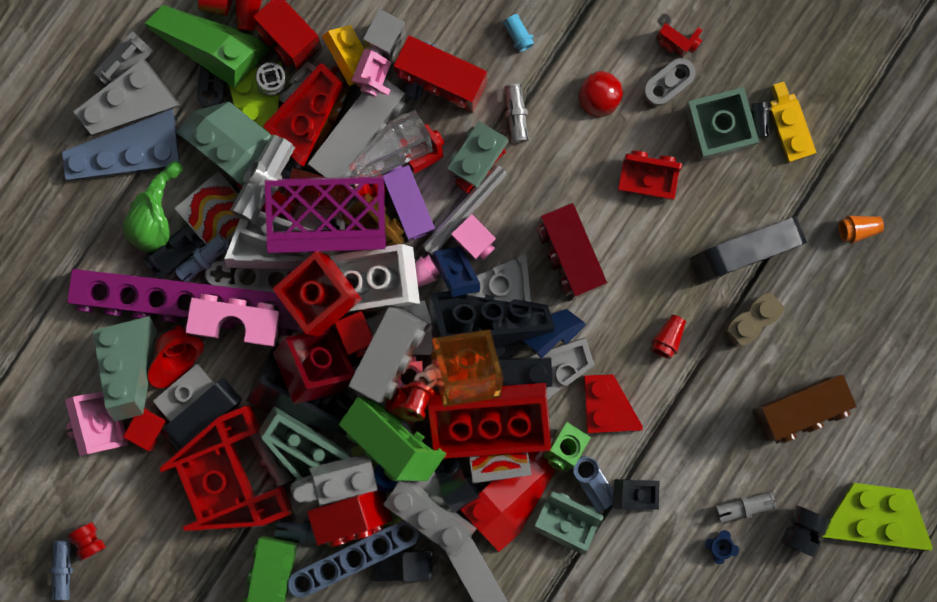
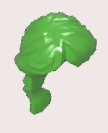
[122,161,183,253]

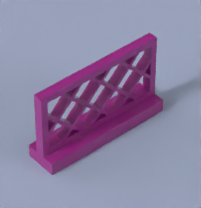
[265,176,386,253]

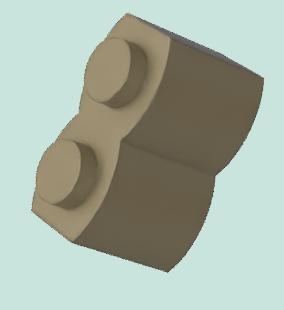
[723,293,785,347]

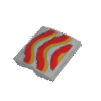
[175,171,240,244]
[469,452,531,483]

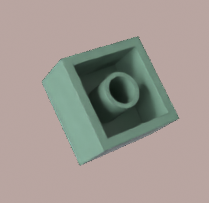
[684,87,759,162]

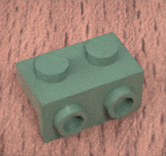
[447,121,509,189]
[532,491,603,555]

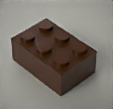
[753,374,857,444]

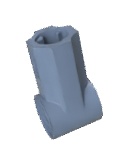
[570,456,614,513]

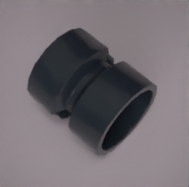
[780,505,831,558]

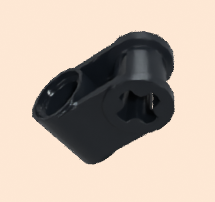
[435,458,480,513]

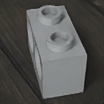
[363,9,406,62]

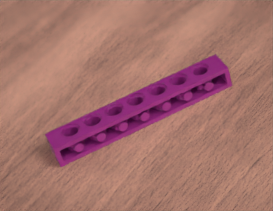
[67,269,301,336]

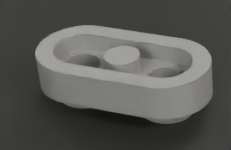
[644,58,696,106]

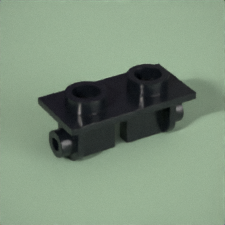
[143,223,204,279]

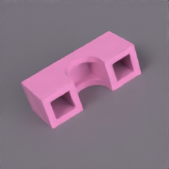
[186,294,281,347]

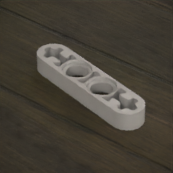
[206,261,294,293]

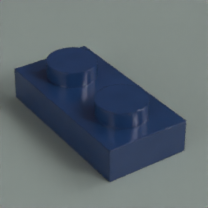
[433,246,480,297]

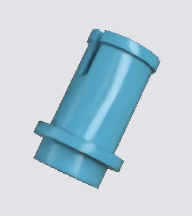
[502,14,534,52]

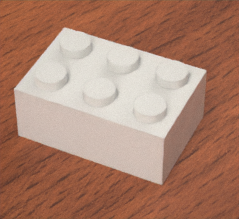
[330,244,420,316]

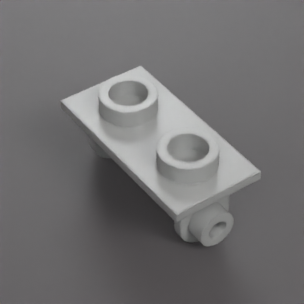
[94,31,154,85]

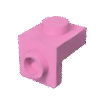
[352,49,391,97]

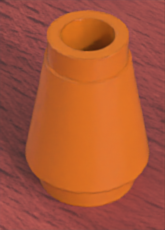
[838,215,884,244]

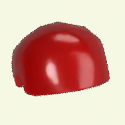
[578,71,623,118]

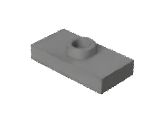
[153,364,215,422]

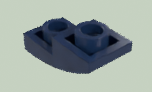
[522,309,586,358]

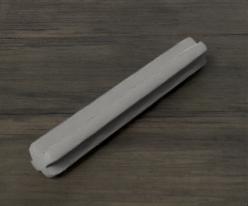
[422,164,506,256]

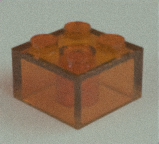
[431,330,503,407]

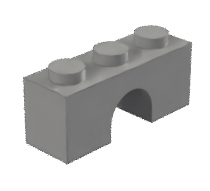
[384,480,477,557]

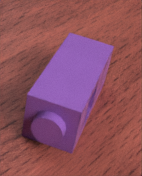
[383,164,435,242]

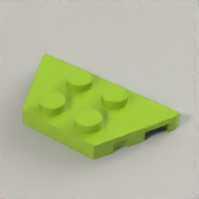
[820,483,933,551]

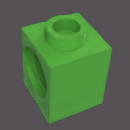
[543,422,591,472]

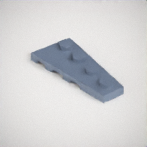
[62,109,180,181]

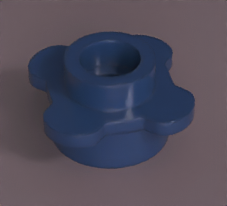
[705,530,739,564]

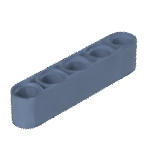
[288,521,423,598]

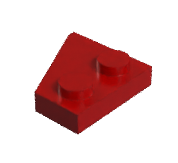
[584,374,643,433]

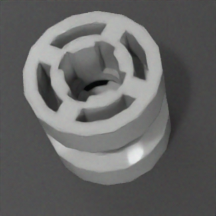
[256,62,285,97]

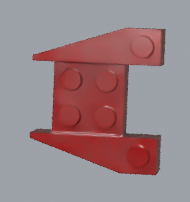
[159,405,294,531]

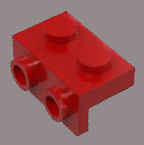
[618,150,682,201]

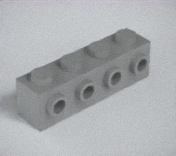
[308,79,406,187]

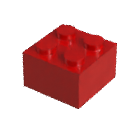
[253,0,322,70]
[273,251,362,337]
[307,489,393,547]

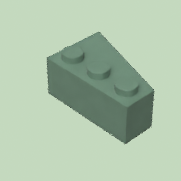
[93,316,157,421]

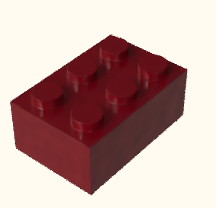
[536,203,608,301]

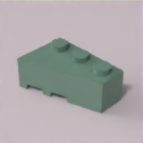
[258,406,351,506]

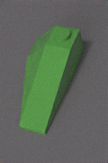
[145,5,270,88]

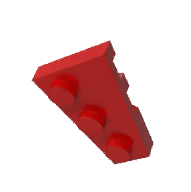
[263,63,344,166]

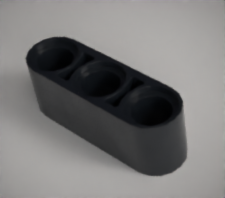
[160,378,243,453]

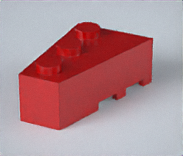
[394,35,487,113]

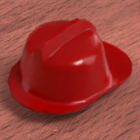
[148,325,204,388]

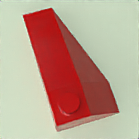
[461,438,565,552]

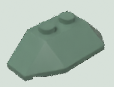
[176,102,271,187]

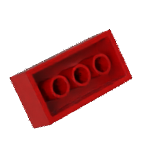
[428,383,551,459]

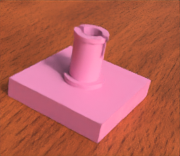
[65,391,129,456]

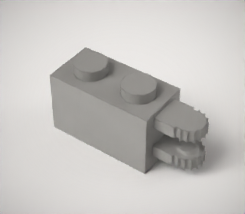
[290,454,377,505]

